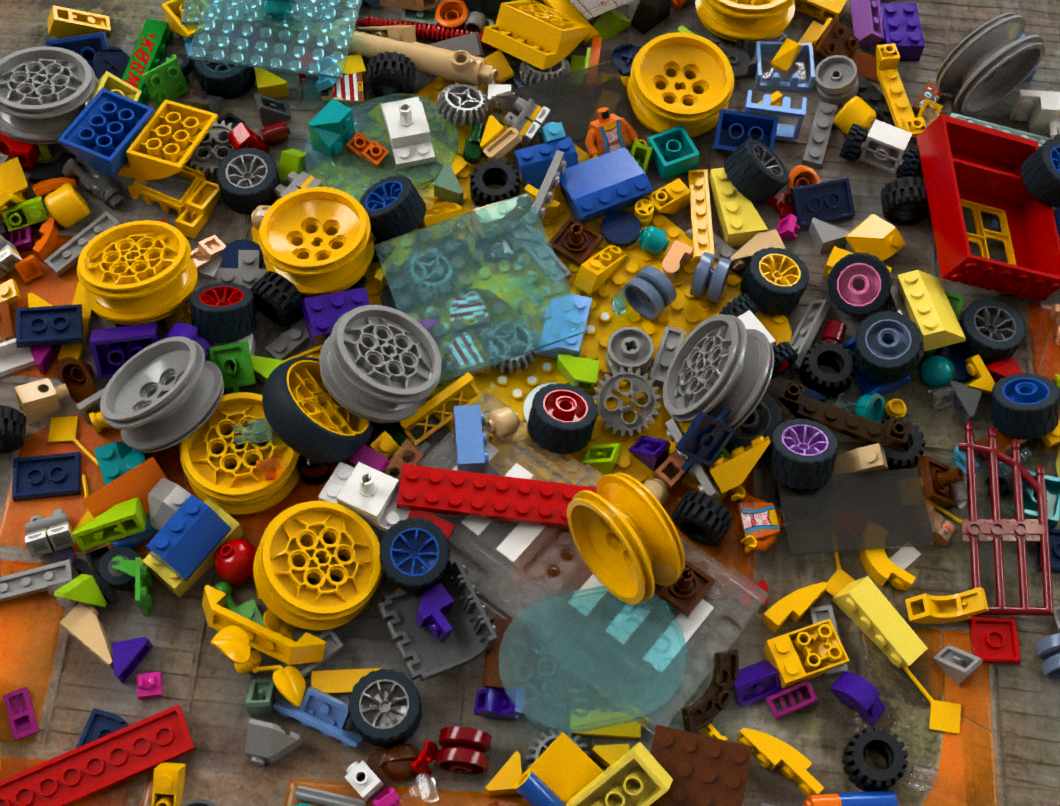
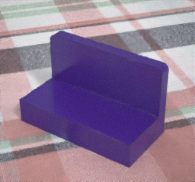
[733,660,782,708]

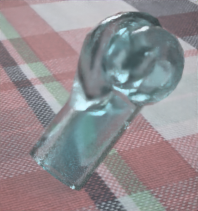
[611,288,627,315]

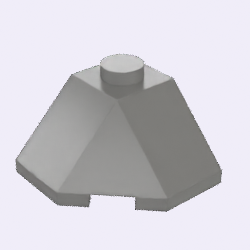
[148,477,192,532]
[245,719,303,766]

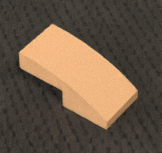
[191,235,227,271]

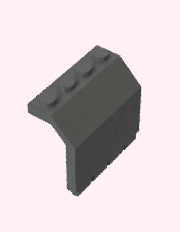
[377,557,498,682]

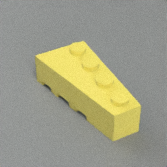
[708,168,768,247]
[831,576,928,668]

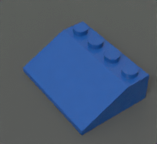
[58,88,155,178]
[559,147,653,224]

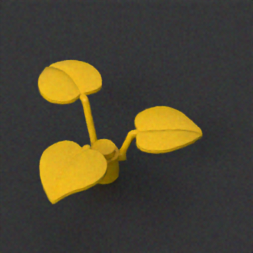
[210,609,306,708]

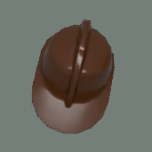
[56,357,96,403]
[367,744,420,785]

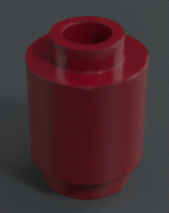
[260,121,291,145]
[821,319,847,345]

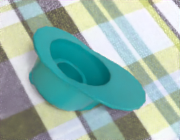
[264,0,297,21]
[853,393,886,423]

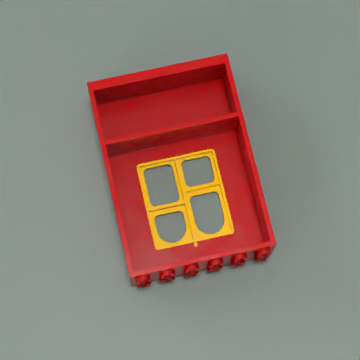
[916,114,1060,302]

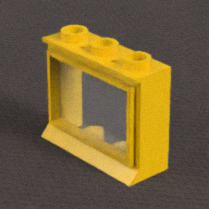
[128,165,206,216]

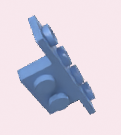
[273,687,364,748]

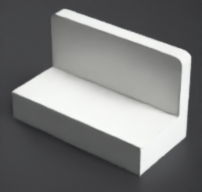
[0,338,36,377]

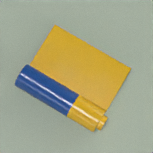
[514,732,603,806]

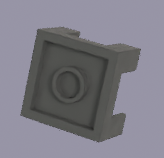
[711,39,758,81]

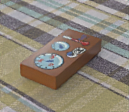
[912,82,944,114]

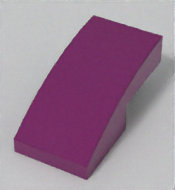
[3,687,39,740]

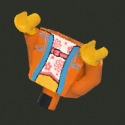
[585,107,647,158]
[731,485,790,553]

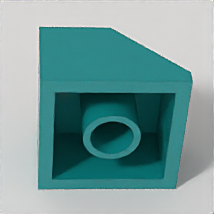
[308,98,355,159]
[647,125,700,181]
[94,441,147,485]
[1012,471,1060,528]

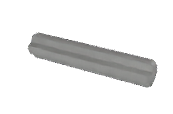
[295,785,366,806]

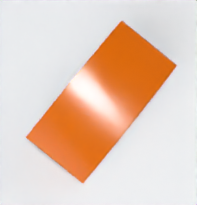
[346,131,389,167]
[32,177,78,197]
[32,216,59,263]

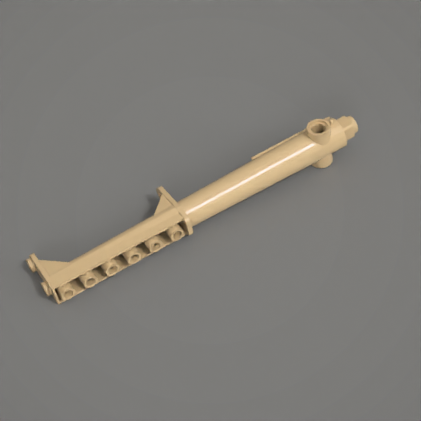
[232,0,498,87]

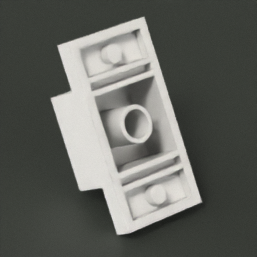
[1008,90,1060,140]
[381,97,435,169]
[318,461,411,532]

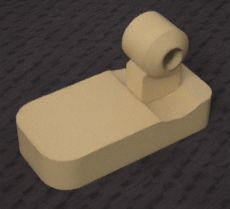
[483,127,522,164]

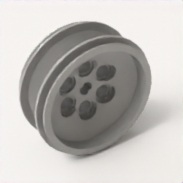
[936,12,1045,116]
[0,46,96,144]
[319,305,441,423]
[663,314,774,429]
[100,336,224,453]

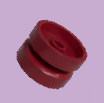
[435,726,492,775]

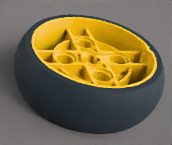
[262,357,374,463]

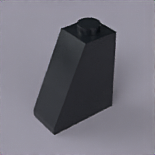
[631,0,672,35]

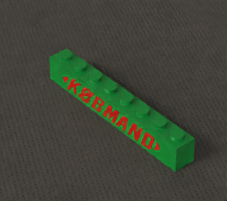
[122,19,173,104]

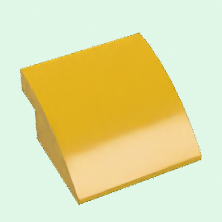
[481,0,591,70]
[117,100,218,180]

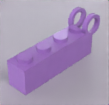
[850,0,885,49]

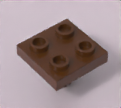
[814,19,861,59]
[547,217,604,268]
[918,455,964,509]
[654,559,715,618]

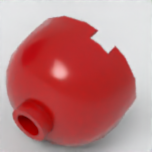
[214,539,257,586]

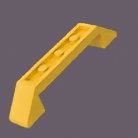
[876,43,927,137]
[202,585,326,665]

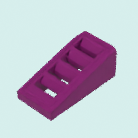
[1,226,35,252]
[765,679,819,720]

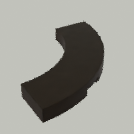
[681,649,739,732]

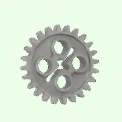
[186,120,235,178]
[592,366,662,436]

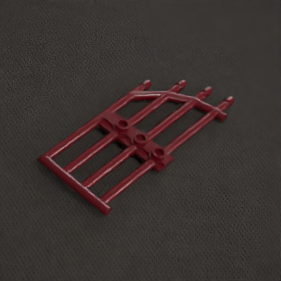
[958,421,1054,616]

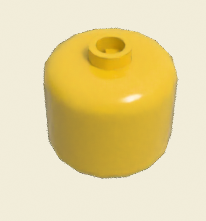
[833,96,877,136]
[44,183,90,228]

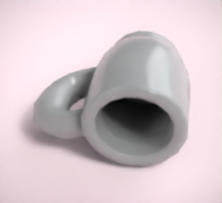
[464,11,495,35]

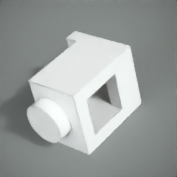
[488,84,515,111]
[345,760,384,801]

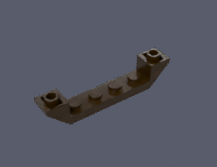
[778,379,912,447]

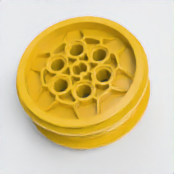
[695,0,795,43]
[627,32,734,138]
[258,187,374,297]
[77,220,198,325]
[180,392,303,515]
[567,473,685,605]
[253,501,383,631]

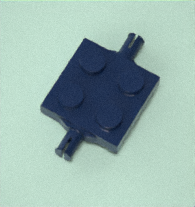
[675,406,736,473]

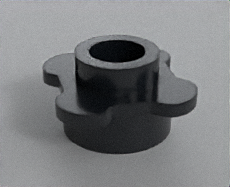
[985,476,1009,497]

